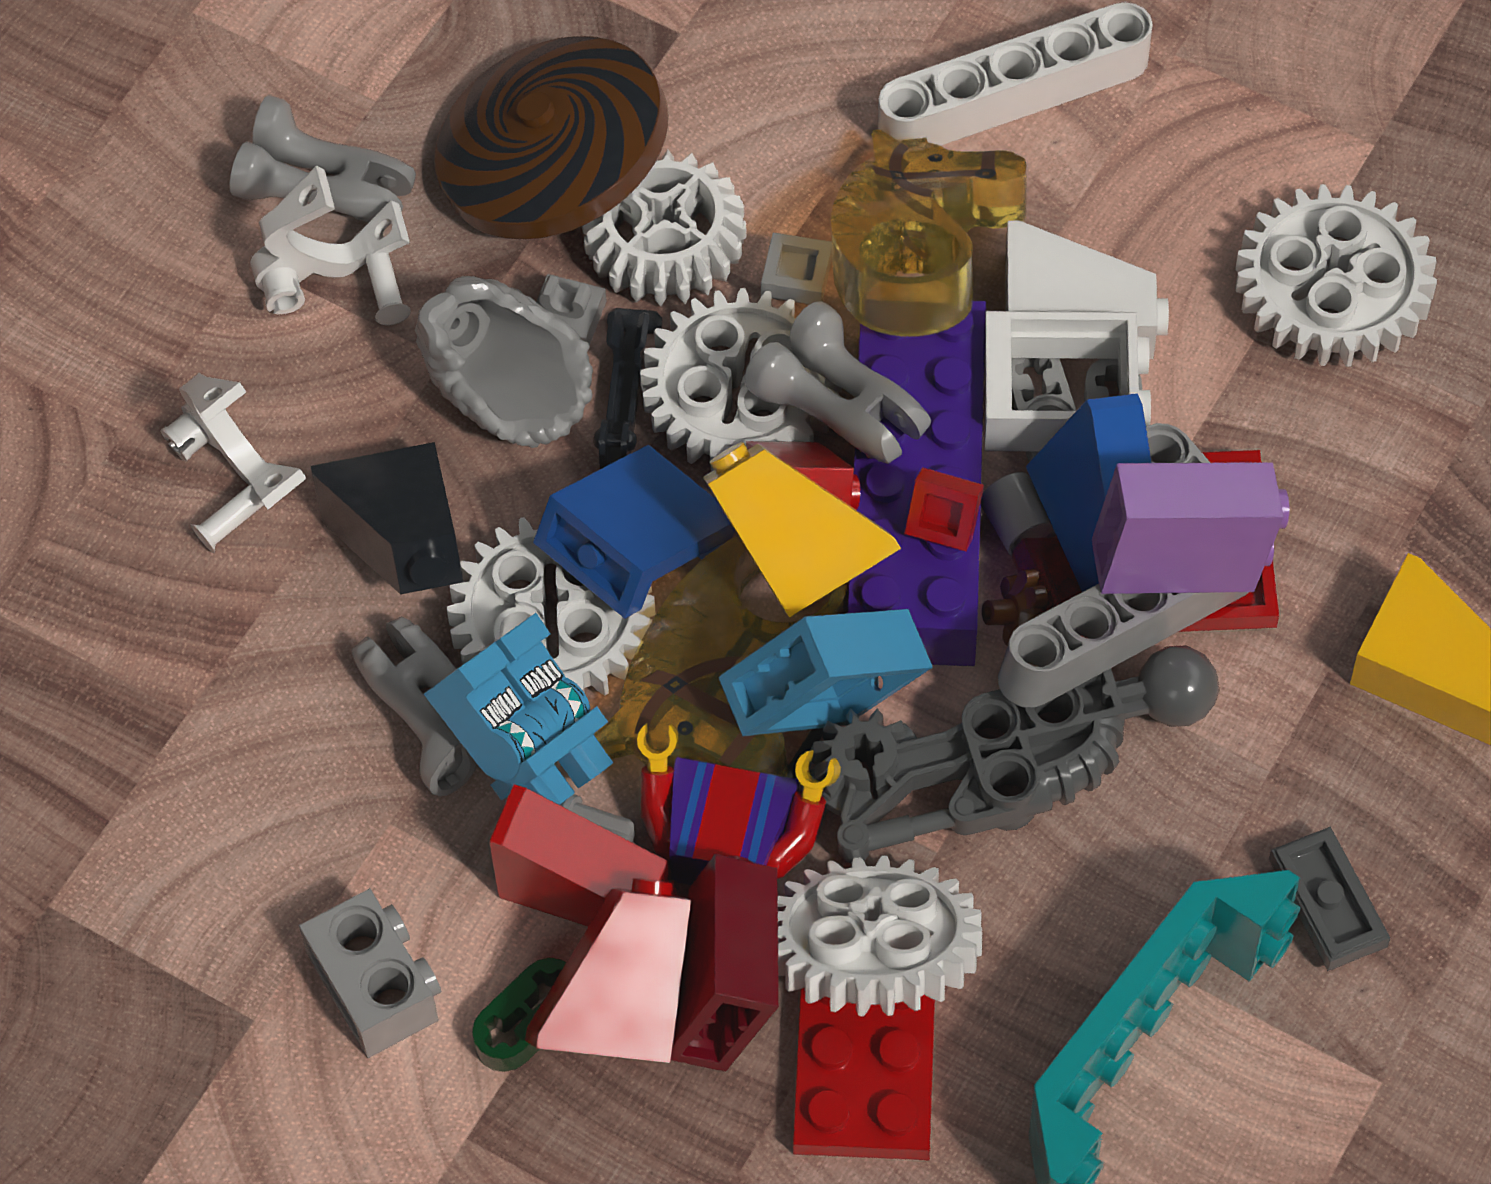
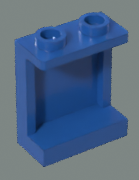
[533,445,735,619]

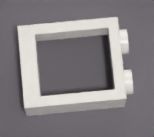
[985,311,1151,451]

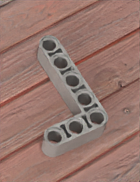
[998,423,1249,707]

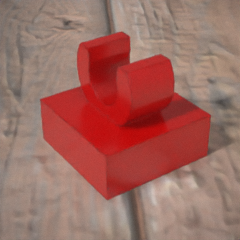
[905,467,984,552]

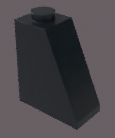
[311,442,464,595]

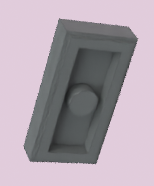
[1269,826,1390,971]

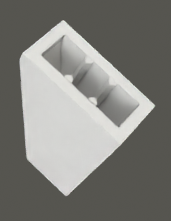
[1005,221,1169,359]

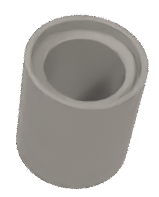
[981,472,1056,557]

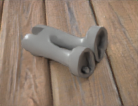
[230,95,416,223]
[745,301,931,464]
[352,616,476,796]

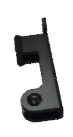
[593,308,663,469]

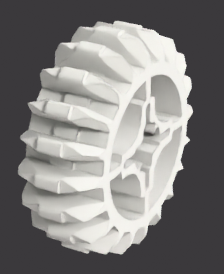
[582,149,746,307]

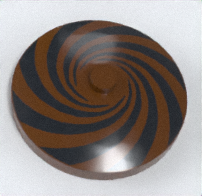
[435,36,668,239]

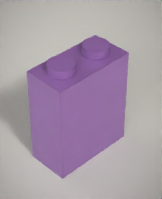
[1092,462,1289,594]

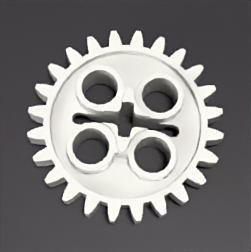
[1235,184,1437,367]
[640,288,842,471]
[447,517,656,696]
[778,856,982,1016]

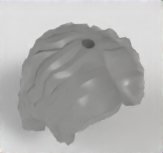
[415,276,593,448]

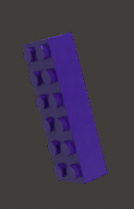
[848,297,986,666]

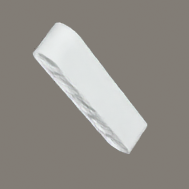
[878,2,1153,156]

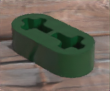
[472,957,567,1072]

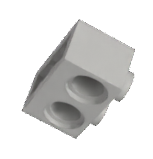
[299,888,442,1058]

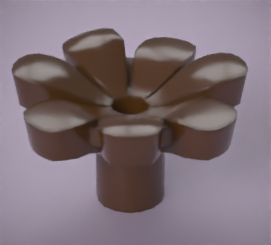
[981,568,1048,646]

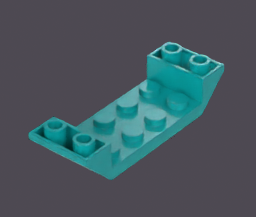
[1028,870,1301,1184]

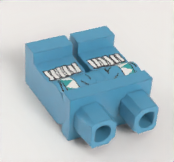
[424,613,613,805]

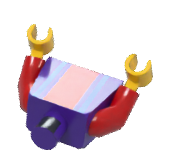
[637,723,841,885]

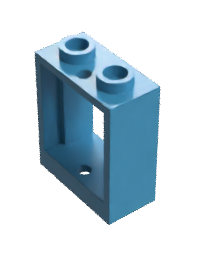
[718,609,933,736]

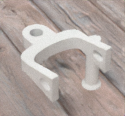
[250,166,411,325]
[161,373,306,553]

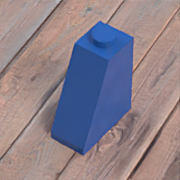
[1026,393,1152,592]

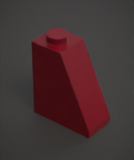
[671,854,779,1072]

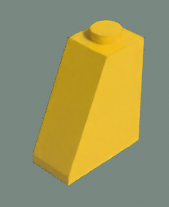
[703,442,901,617]
[1350,553,1491,745]

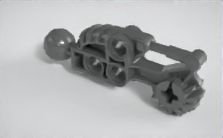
[810,645,1220,863]

